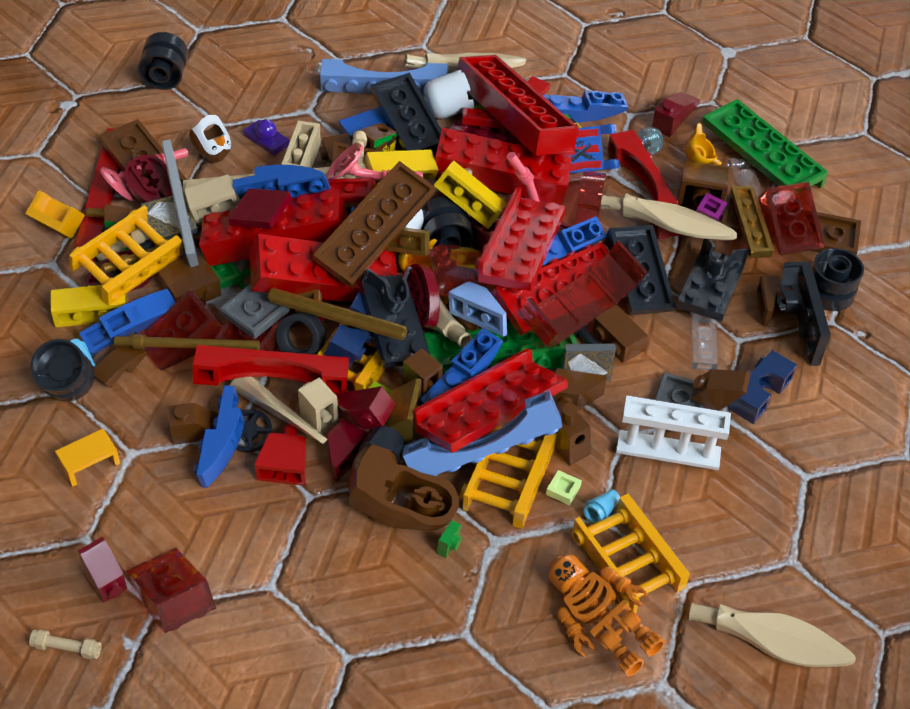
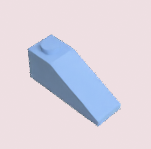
[449,281,507,337]

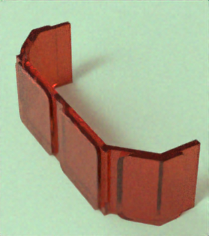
[518,240,648,347]

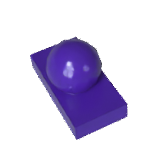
[244,119,290,156]

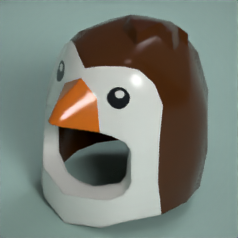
[189,115,231,163]

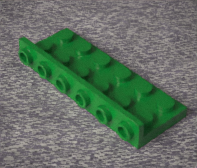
[702,99,828,197]
[424,316,578,376]

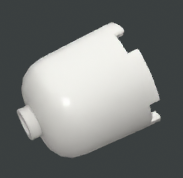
[423,70,474,119]

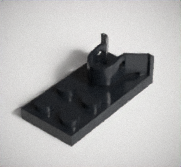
[370,72,442,152]
[602,225,676,315]
[676,239,749,322]
[776,262,831,366]
[358,267,430,368]

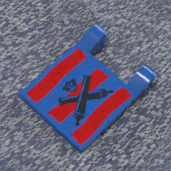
[563,124,619,173]

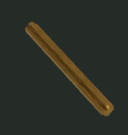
[268,288,407,340]

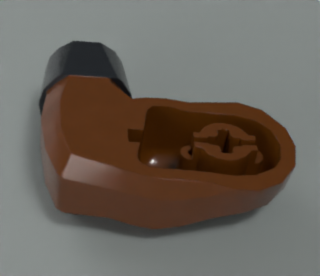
[348,426,459,531]

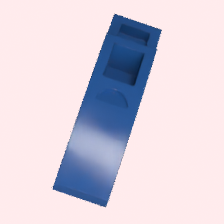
[543,91,629,123]
[233,165,330,200]
[541,217,607,268]
[79,289,180,356]
[419,328,503,406]
[194,386,245,488]

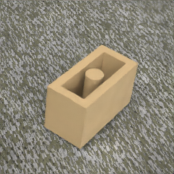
[184,174,239,223]
[298,377,338,436]

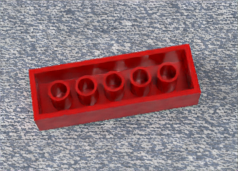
[435,127,572,205]
[199,189,347,266]
[249,234,397,303]

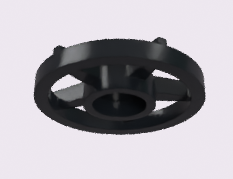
[236,410,273,453]

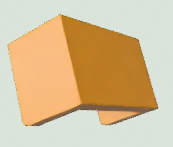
[25,190,85,239]
[55,429,120,487]

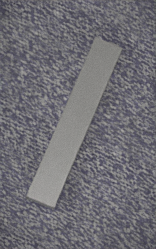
[162,139,199,267]

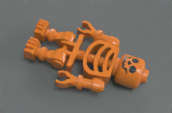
[548,555,665,677]

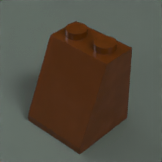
[678,161,729,219]

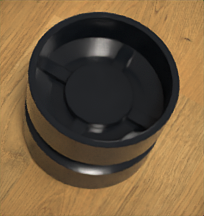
[138,32,188,90]
[422,196,474,255]
[812,248,864,311]
[30,339,95,402]

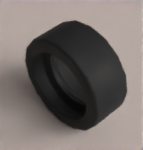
[276,312,326,355]

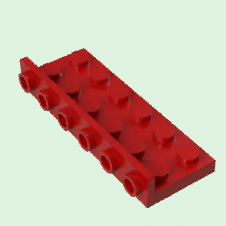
[475,187,566,291]
[491,242,622,336]
[413,348,568,453]

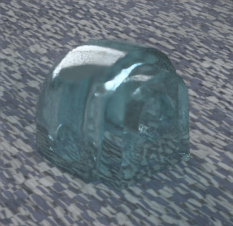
[638,127,663,155]

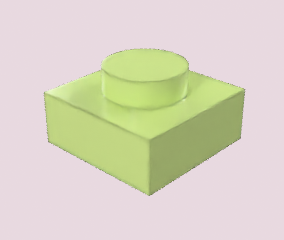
[546,470,582,505]

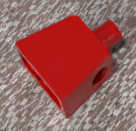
[255,425,306,486]

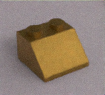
[384,379,421,449]

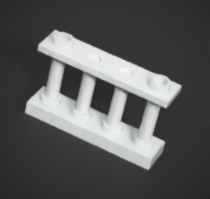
[616,396,731,470]

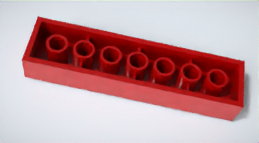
[457,55,579,157]

